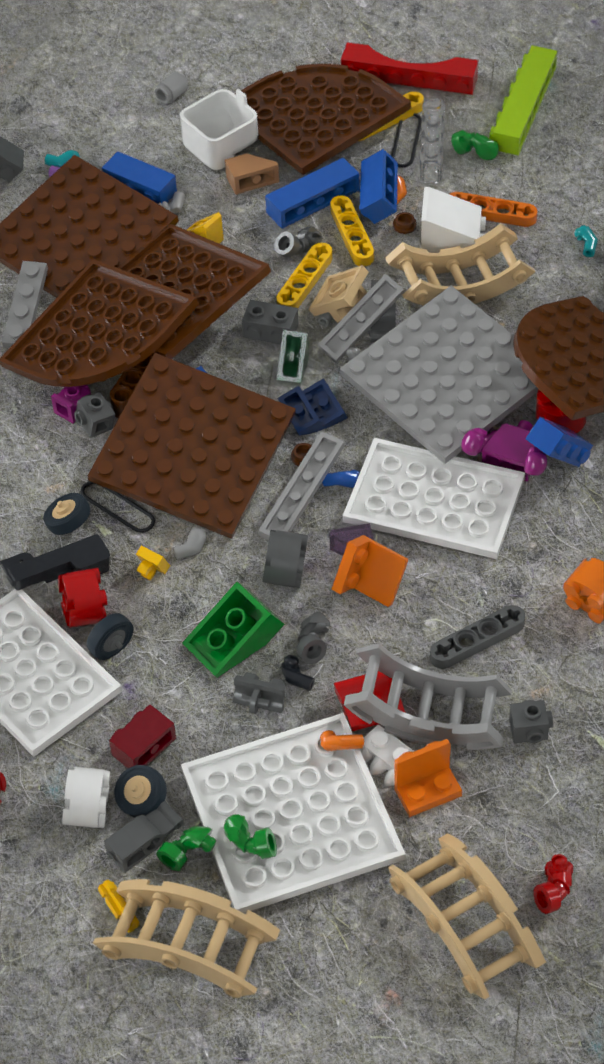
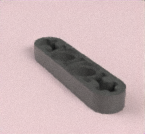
[430,605,525,669]

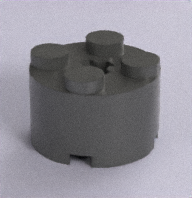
[262,530,308,588]

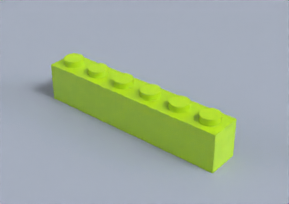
[489,45,558,156]

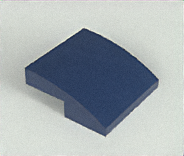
[277,378,348,436]

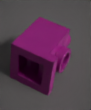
[51,385,91,424]

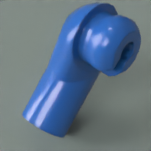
[322,470,360,488]

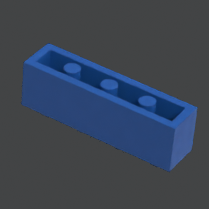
[265,157,360,229]

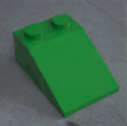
[182,582,285,678]

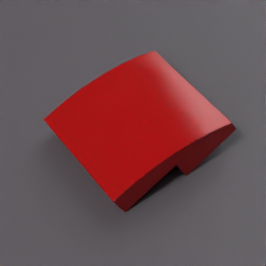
[334,671,406,732]

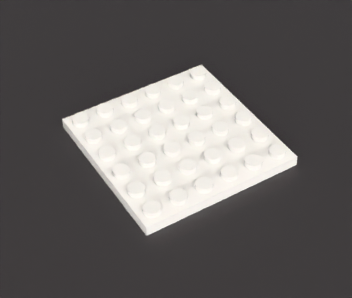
[181,713,405,913]

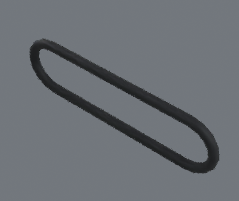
[391,113,422,168]
[80,481,155,532]

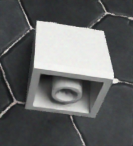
[421,187,486,253]

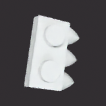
[360,724,414,787]

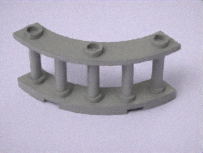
[344,643,512,750]

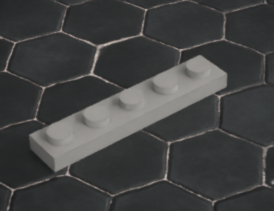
[258,431,344,540]

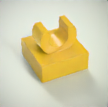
[136,545,171,580]

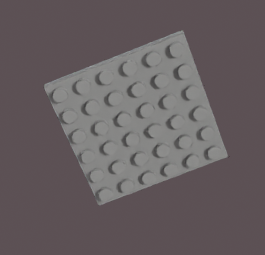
[340,285,538,464]

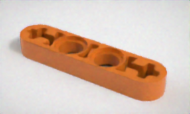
[449,192,537,227]

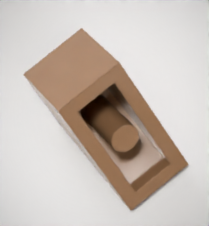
[225,153,279,195]

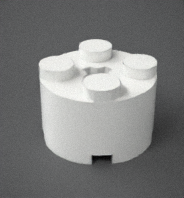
[63,766,110,828]

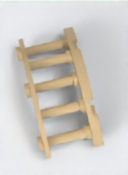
[385,223,535,306]
[388,833,546,999]
[93,879,280,998]

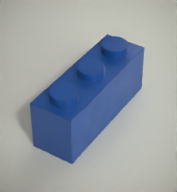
[359,149,398,224]
[102,151,177,204]
[525,417,594,467]

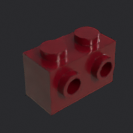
[109,704,177,768]

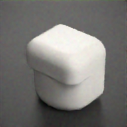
[180,89,258,170]

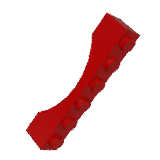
[341,42,479,95]

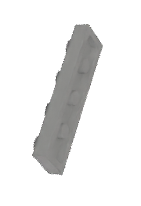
[2,261,48,348]
[318,274,404,363]

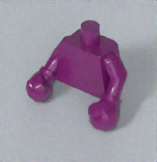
[461,420,547,482]

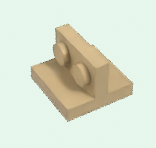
[309,265,368,323]

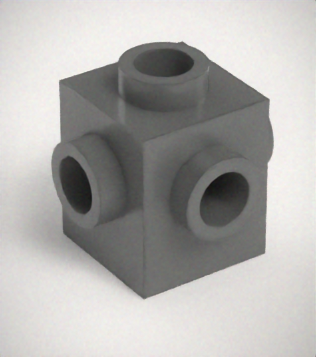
[74,392,115,438]
[509,700,553,743]

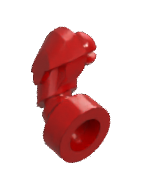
[533,854,573,914]

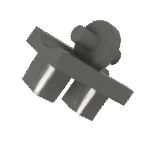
[233,672,285,714]

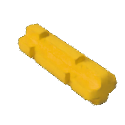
[98,880,139,933]

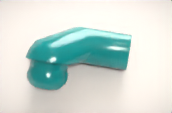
[44,150,80,168]
[574,225,598,258]

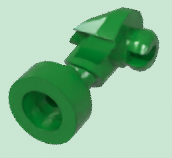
[451,130,499,160]
[223,814,277,860]
[156,826,216,871]

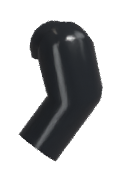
[281,655,315,691]

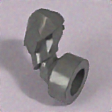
[274,226,323,258]
[297,612,330,664]

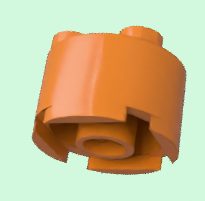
[563,558,604,624]

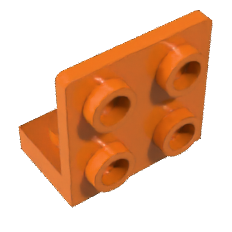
[331,535,408,607]
[395,739,462,817]

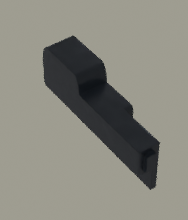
[0,534,110,591]

